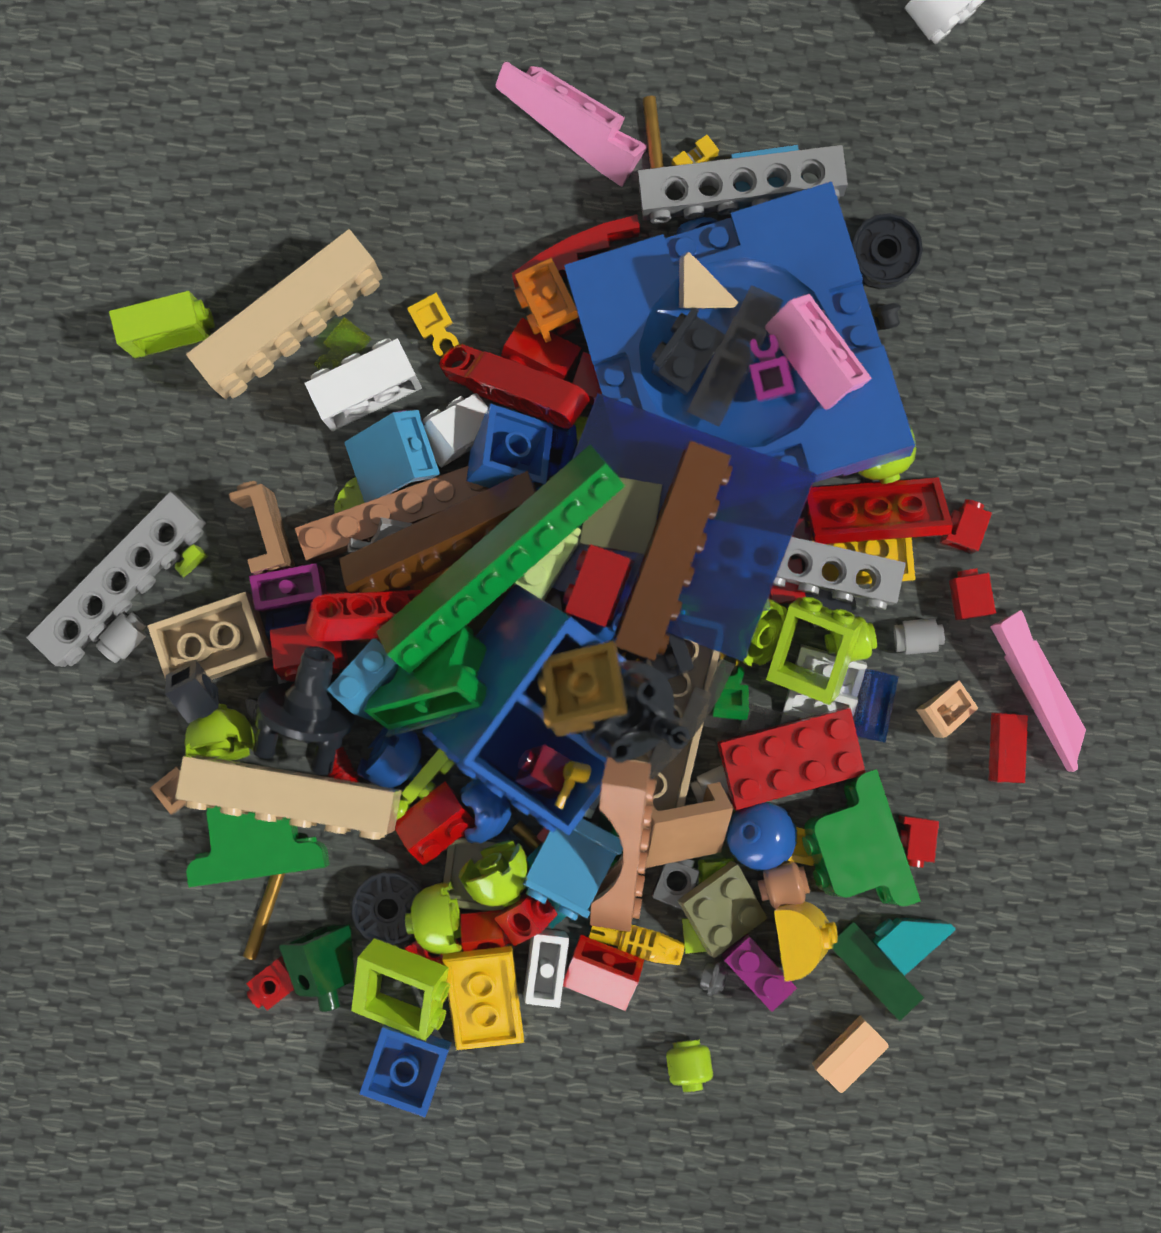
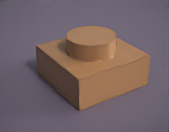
[150,766,186,814]

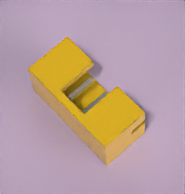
[671,134,719,166]

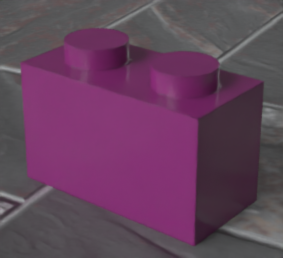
[249,563,328,613]
[721,933,797,1012]

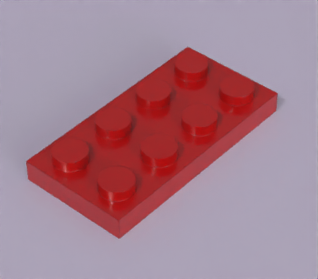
[804,477,953,544]
[717,707,866,810]

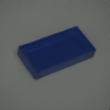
[854,669,899,743]

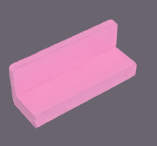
[765,294,872,410]

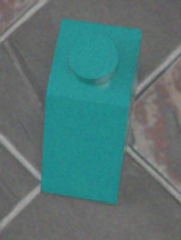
[872,917,956,976]

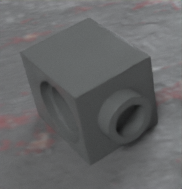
[651,859,699,910]

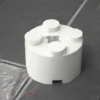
[905,0,985,44]

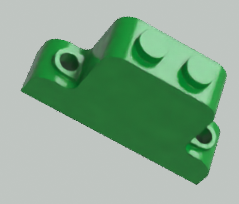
[364,625,487,730]
[802,769,921,906]
[186,806,330,888]

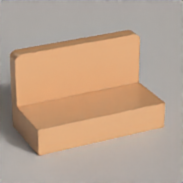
[812,1016,889,1093]

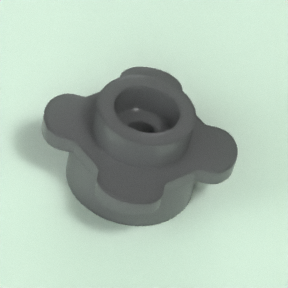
[700,961,728,997]

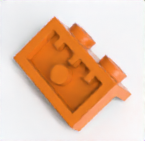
[514,258,579,343]

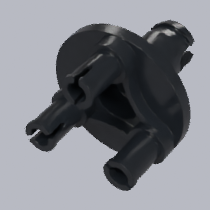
[252,646,355,775]
[581,661,690,763]

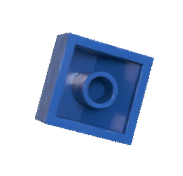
[466,404,553,490]

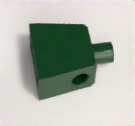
[279,924,354,1012]

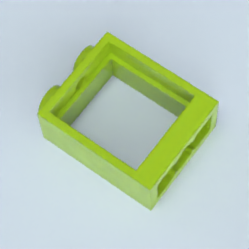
[109,291,215,358]
[766,597,863,705]
[351,938,450,1041]

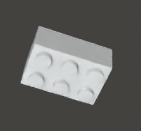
[304,338,422,431]

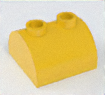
[774,901,838,981]

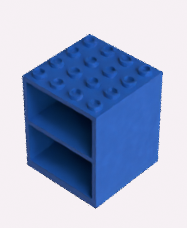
[420,583,627,835]

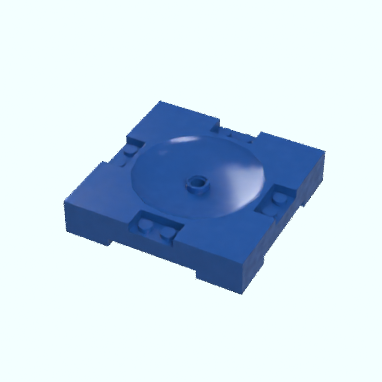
[564,181,915,518]

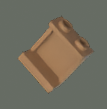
[229,481,296,575]
[641,782,733,868]

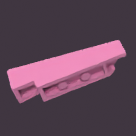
[496,62,648,187]
[990,610,1086,772]

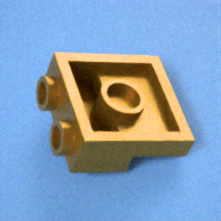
[538,641,627,736]

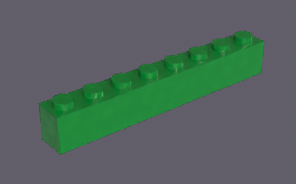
[376,444,626,674]

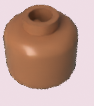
[758,861,810,909]

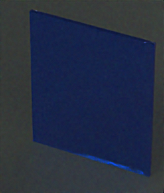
[553,393,816,661]

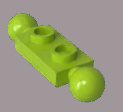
[397,749,455,820]

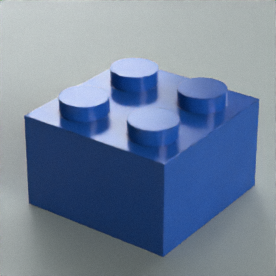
[359,1025,452,1117]

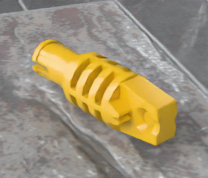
[589,924,685,965]

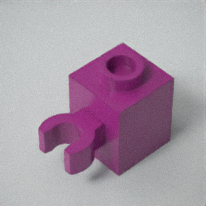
[749,334,795,402]

